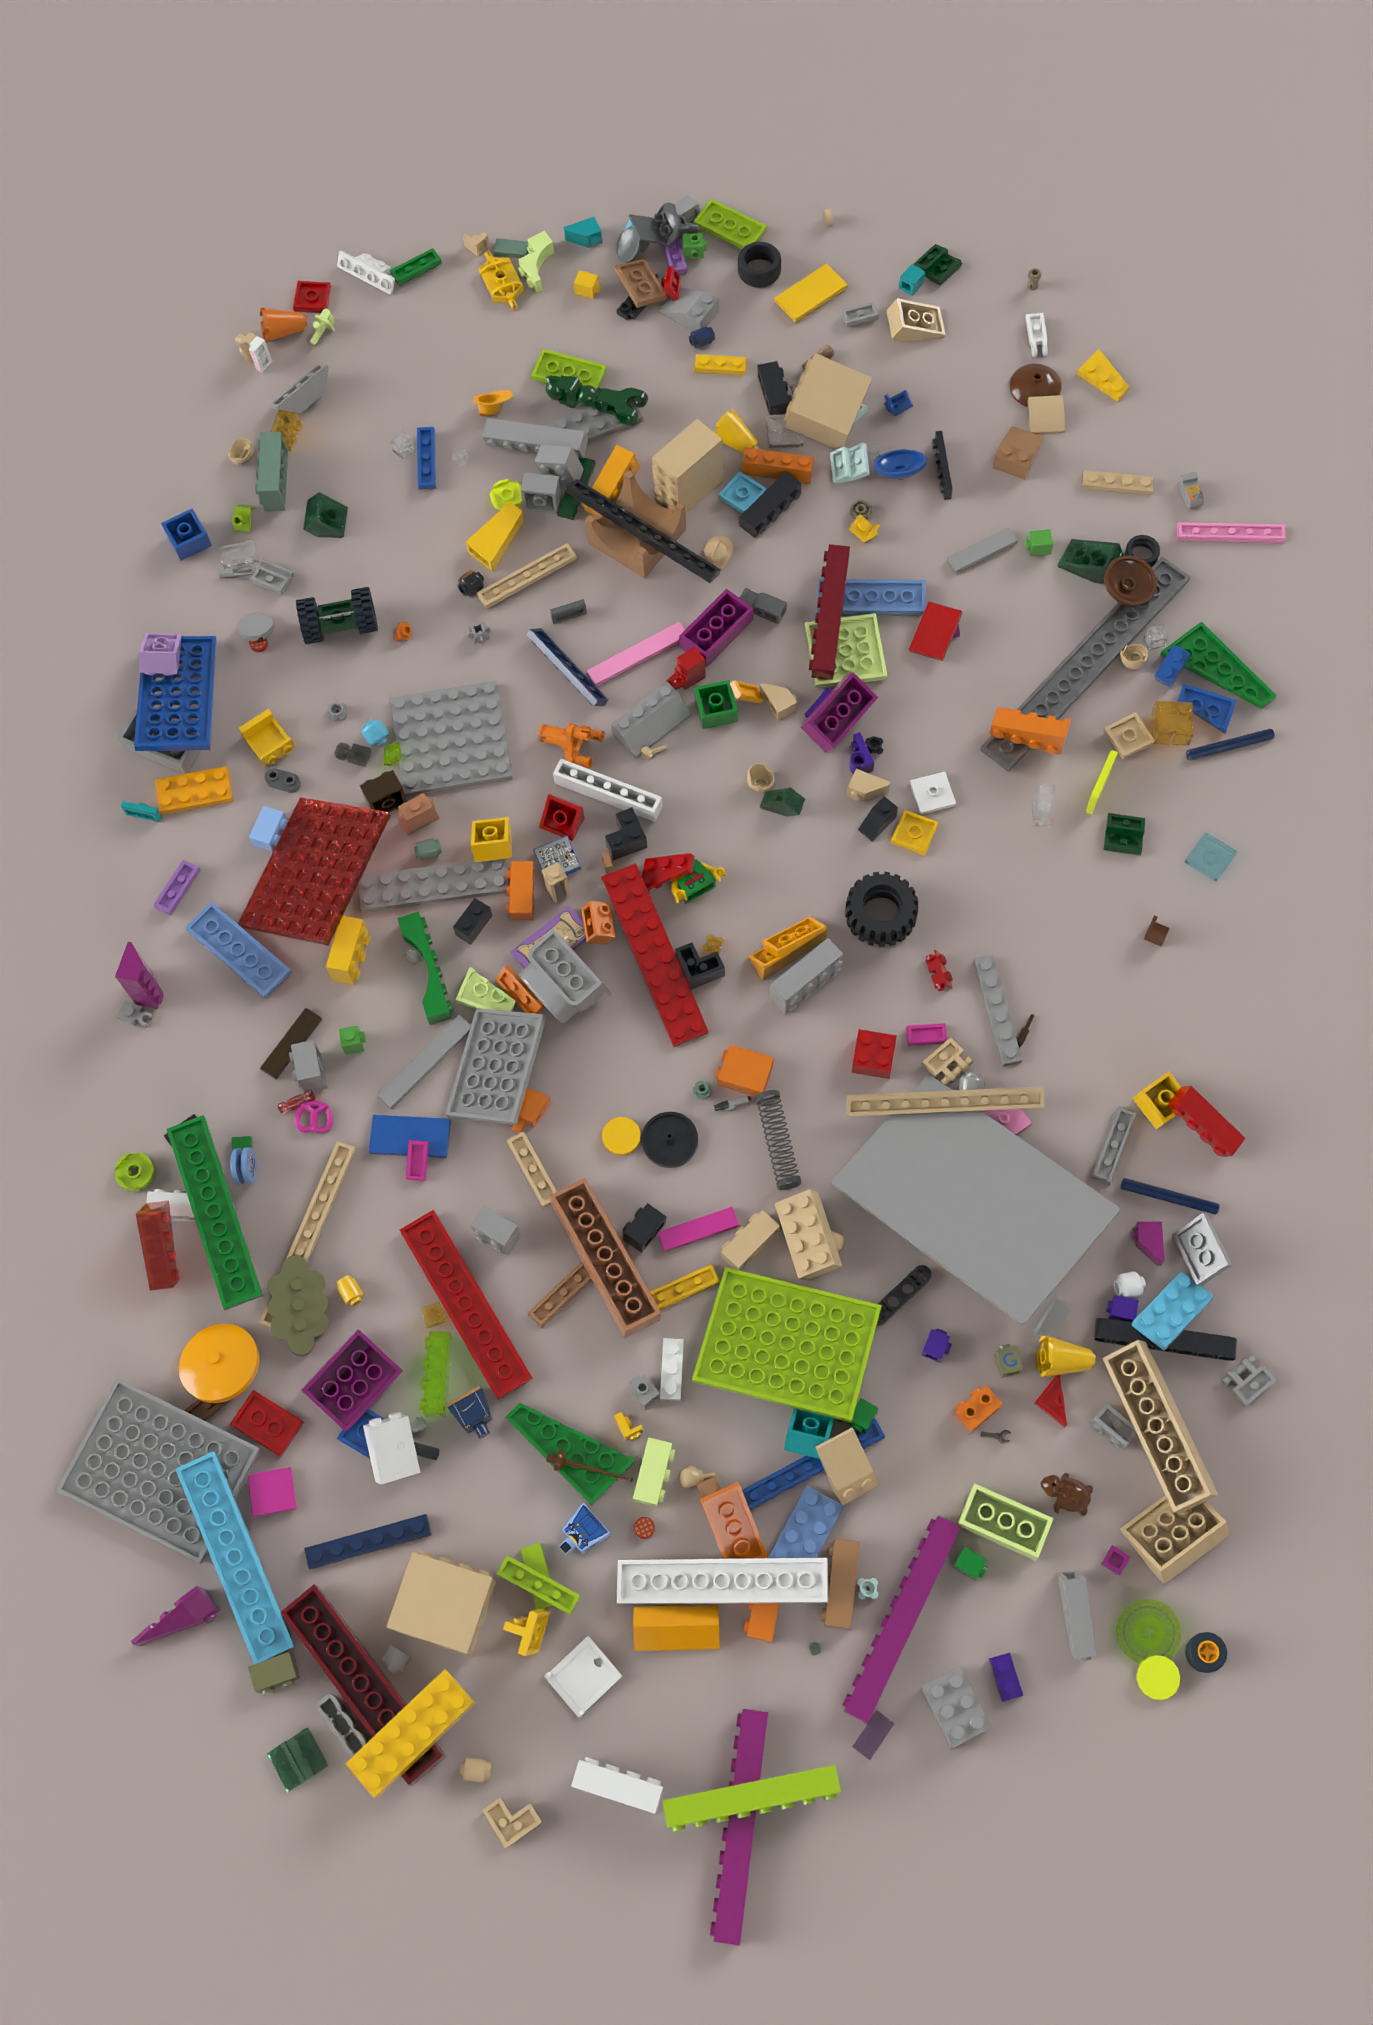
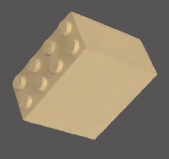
[784,353,873,450]
[652,419,723,513]
[386,1550,497,1657]

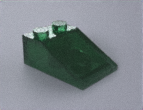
[1057,539,1124,584]

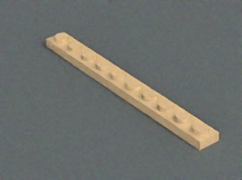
[846,1087,1044,1116]
[259,1141,356,1328]

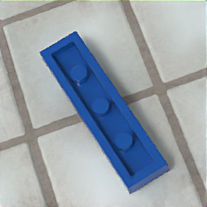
[417,426,436,490]

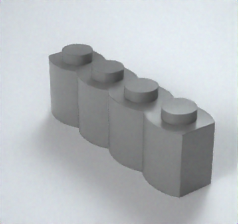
[316,1693,369,1757]

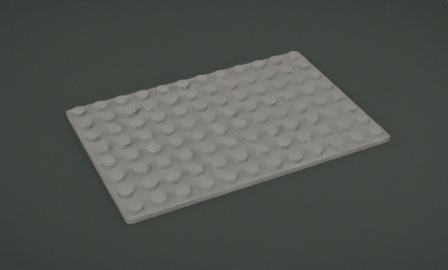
[832,1075,1120,1325]

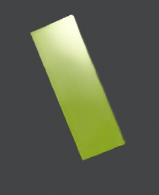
[520,1543,553,1610]

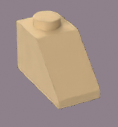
[760,683,798,721]
[847,769,890,802]

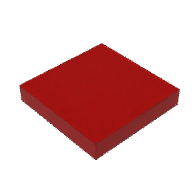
[293,281,331,313]

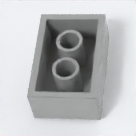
[921,1667,992,1749]

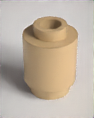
[460,1758,493,1783]

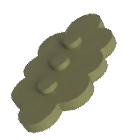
[267,1255,329,1356]

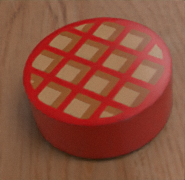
[249,637,268,653]
[634,1517,655,1539]

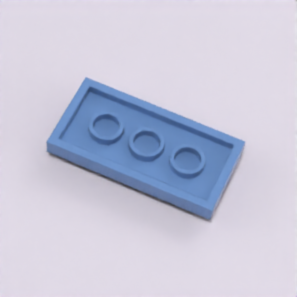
[768,1485,844,1558]

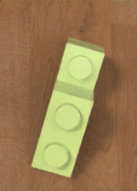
[518,230,554,293]

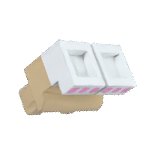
[235,332,272,373]

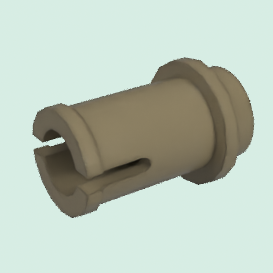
[1027,268,1041,290]

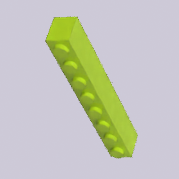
[662,1765,841,1832]

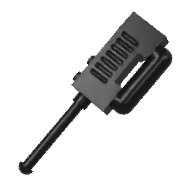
[617,273,659,321]

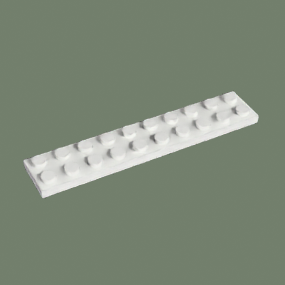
[617,1558,828,1604]

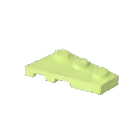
[456,967,516,1012]

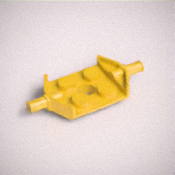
[479,251,524,310]

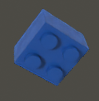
[161,508,212,561]

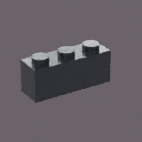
[757,361,792,417]

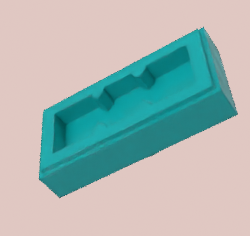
[121,801,162,822]

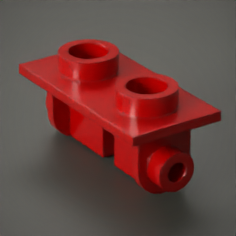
[925,950,953,991]

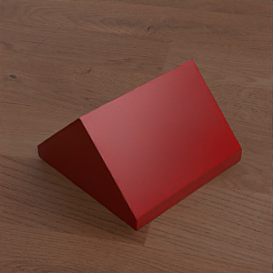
[539,793,585,841]

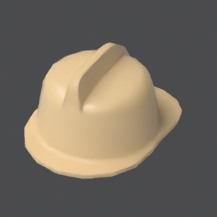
[701,536,734,570]

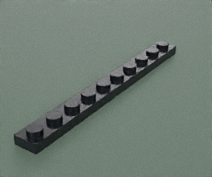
[566,479,721,583]

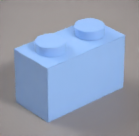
[249,806,288,852]

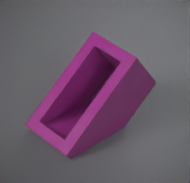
[1132,1221,1165,1266]

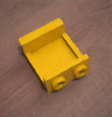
[238,709,296,767]

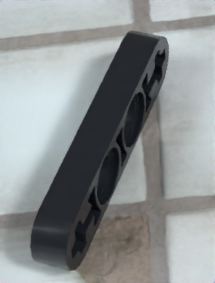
[877,1265,931,1326]

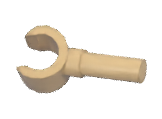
[641,745,667,760]

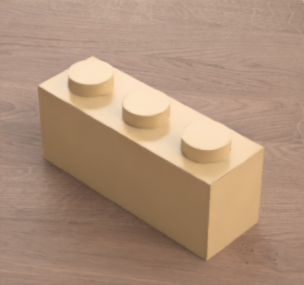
[721,1210,780,1271]

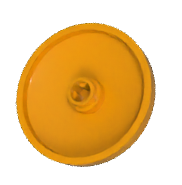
[179,1323,260,1403]

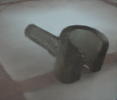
[981,1430,1011,1444]

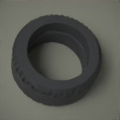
[738,241,782,288]

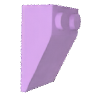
[139,633,181,676]

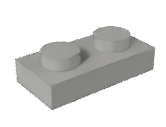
[841,301,879,327]

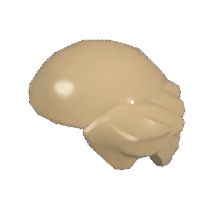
[228,438,254,465]

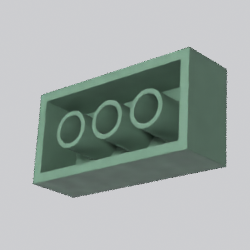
[255,432,288,511]

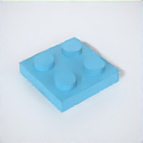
[718,471,767,513]

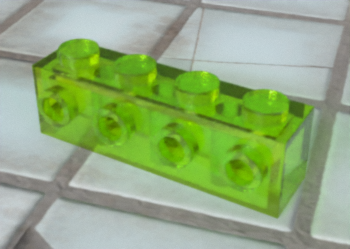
[419,1331,453,1418]

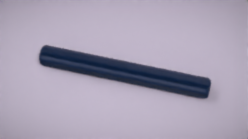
[1186,729,1275,760]
[1121,1178,1220,1215]

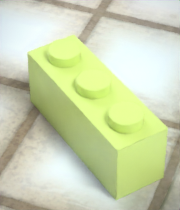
[633,1437,676,1507]

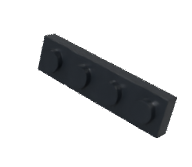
[932,431,953,500]

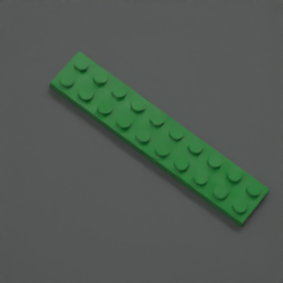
[166,1115,263,1310]

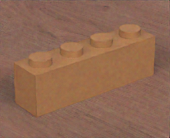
[821,1539,860,1630]

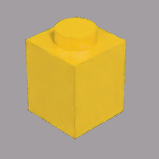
[573,270,601,299]

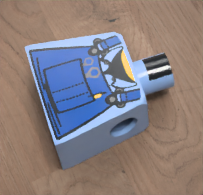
[559,1503,611,1555]

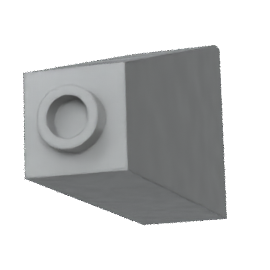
[1057,1570,1096,1661]

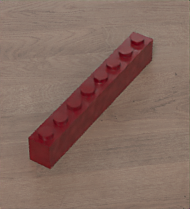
[809,544,850,680]

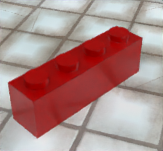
[1168,1086,1246,1157]

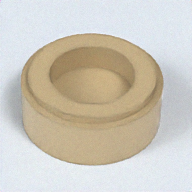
[823,208,834,227]

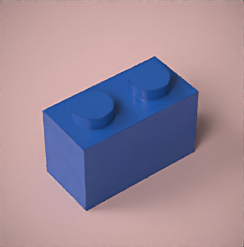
[1154,644,1190,688]

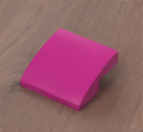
[247,1467,296,1517]

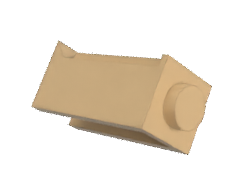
[541,862,570,904]

